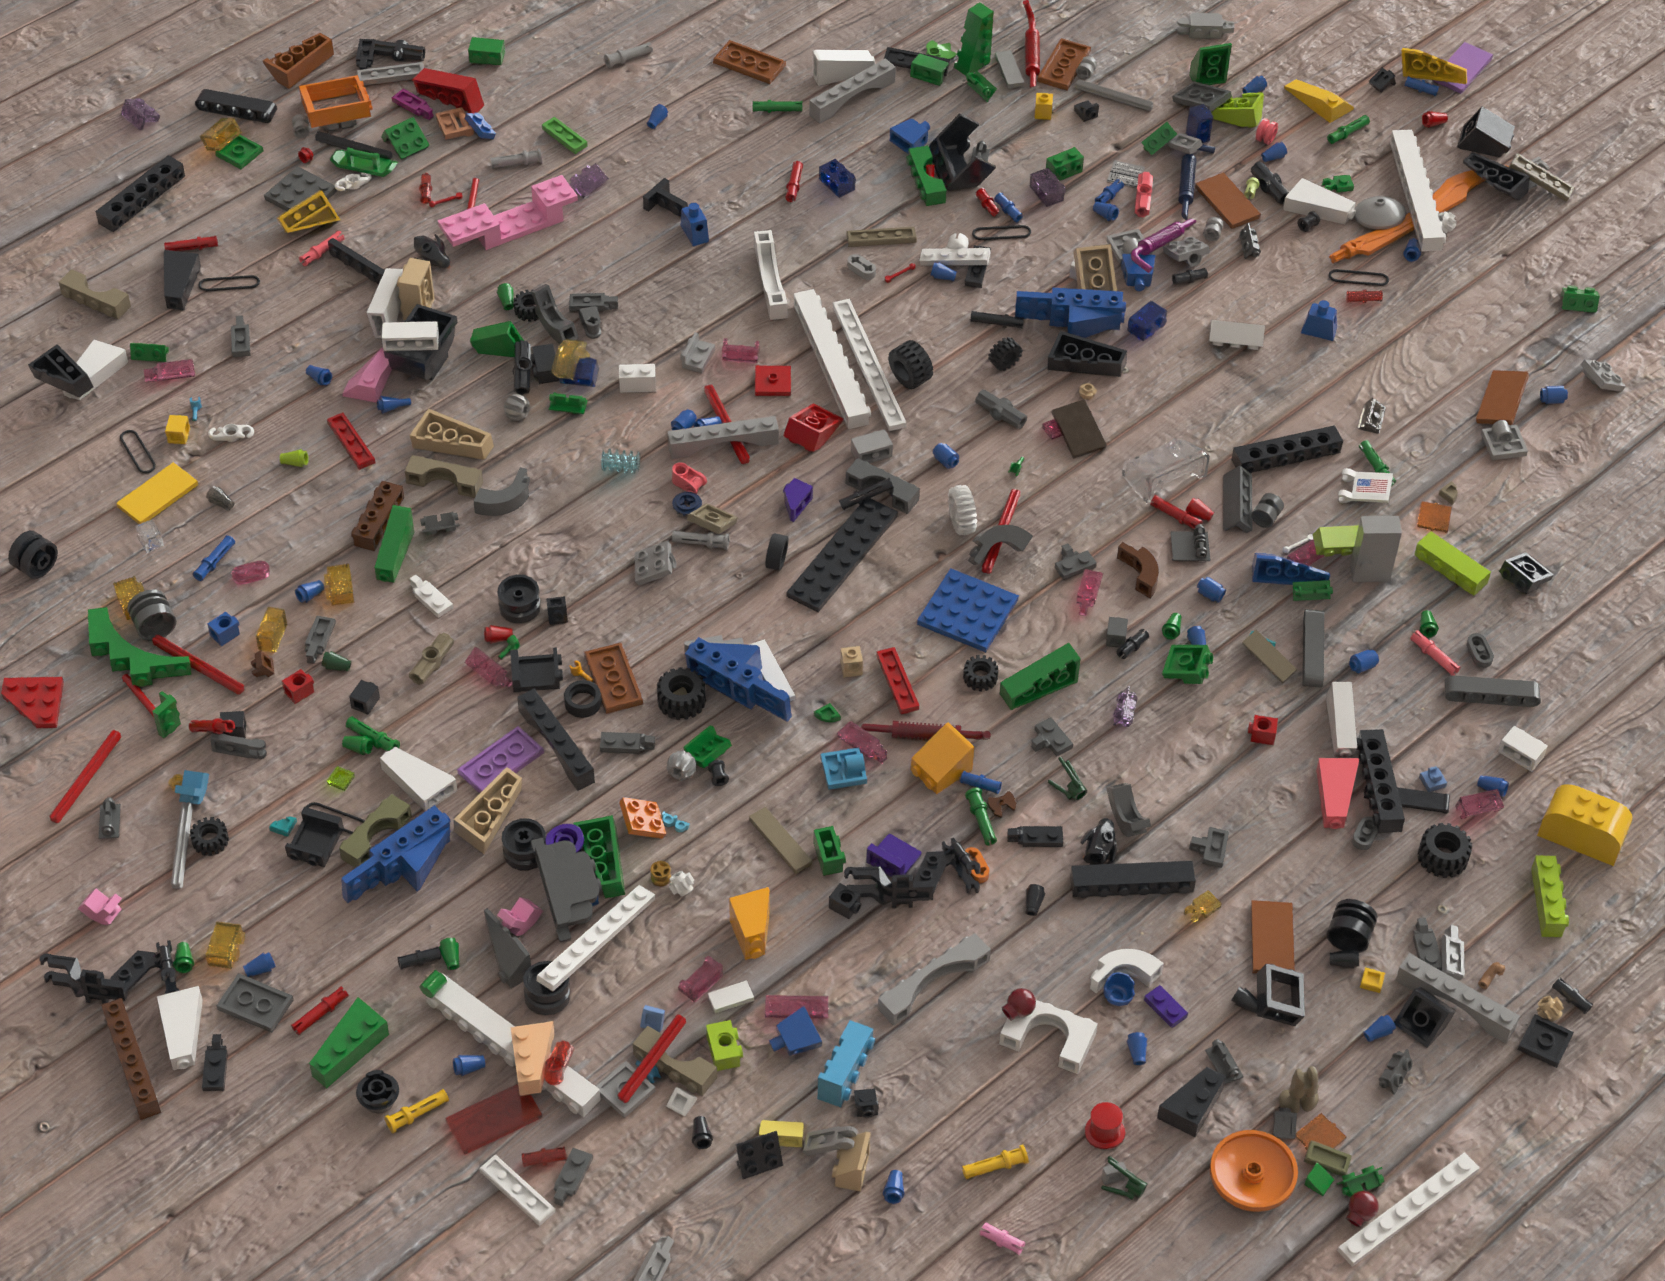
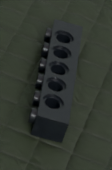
[95,155,185,232]
[1231,425,1343,473]
[1356,729,1405,833]

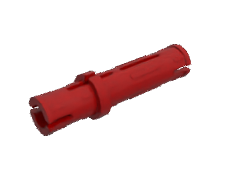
[785,161,803,202]
[164,236,218,252]
[1150,495,1203,529]
[189,718,235,734]
[291,986,349,1035]

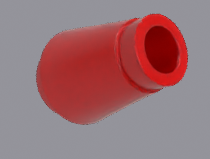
[1422,111,1448,128]
[1186,497,1215,522]
[484,625,513,644]

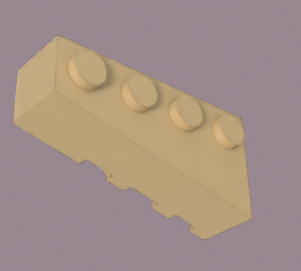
[409,409,494,460]
[453,767,522,854]

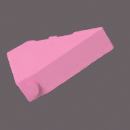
[343,347,392,403]

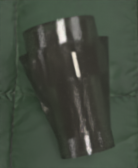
[206,486,235,511]

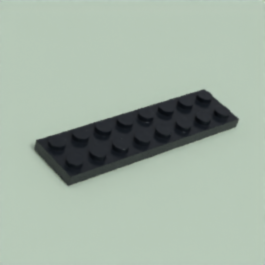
[786,498,898,613]

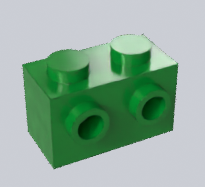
[468,37,505,66]
[1045,147,1084,183]
[813,826,846,876]

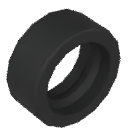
[765,533,789,571]
[564,680,601,718]

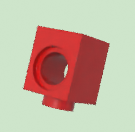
[282,669,314,704]
[1248,715,1278,745]

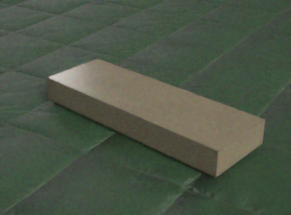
[1242,630,1297,684]

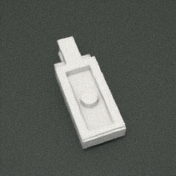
[410,575,453,618]

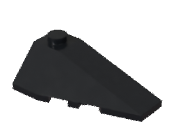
[1463,152,1530,201]

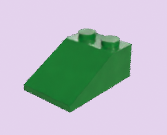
[1189,43,1232,85]

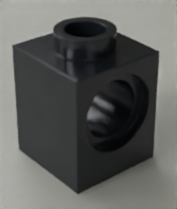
[829,883,862,919]

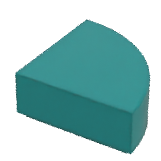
[269,817,297,837]

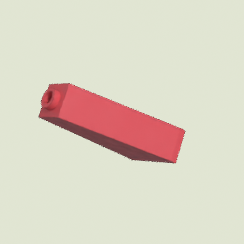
[1316,758,1359,829]

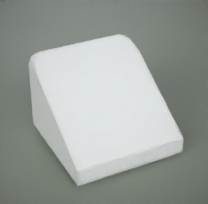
[666,1087,698,1116]

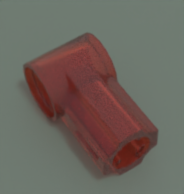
[545,1040,574,1085]

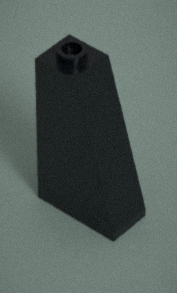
[164,250,201,310]

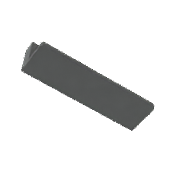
[1223,466,1252,533]

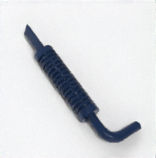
[1178,144,1215,220]

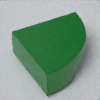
[814,703,841,723]

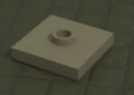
[687,503,738,534]

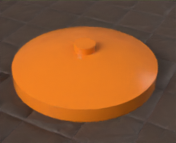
[1210,1130,1298,1212]

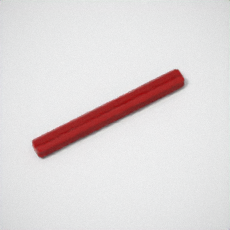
[617,1014,686,1103]

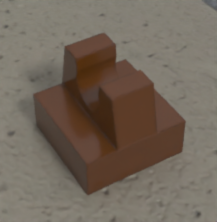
[251,650,275,677]

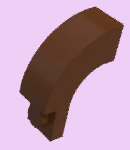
[1117,542,1159,599]

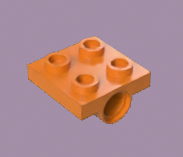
[619,797,666,839]

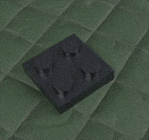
[1517,1014,1574,1068]

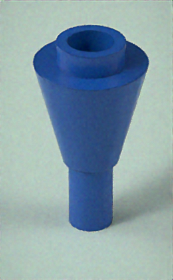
[377,396,411,414]

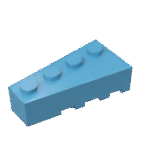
[817,1020,875,1108]

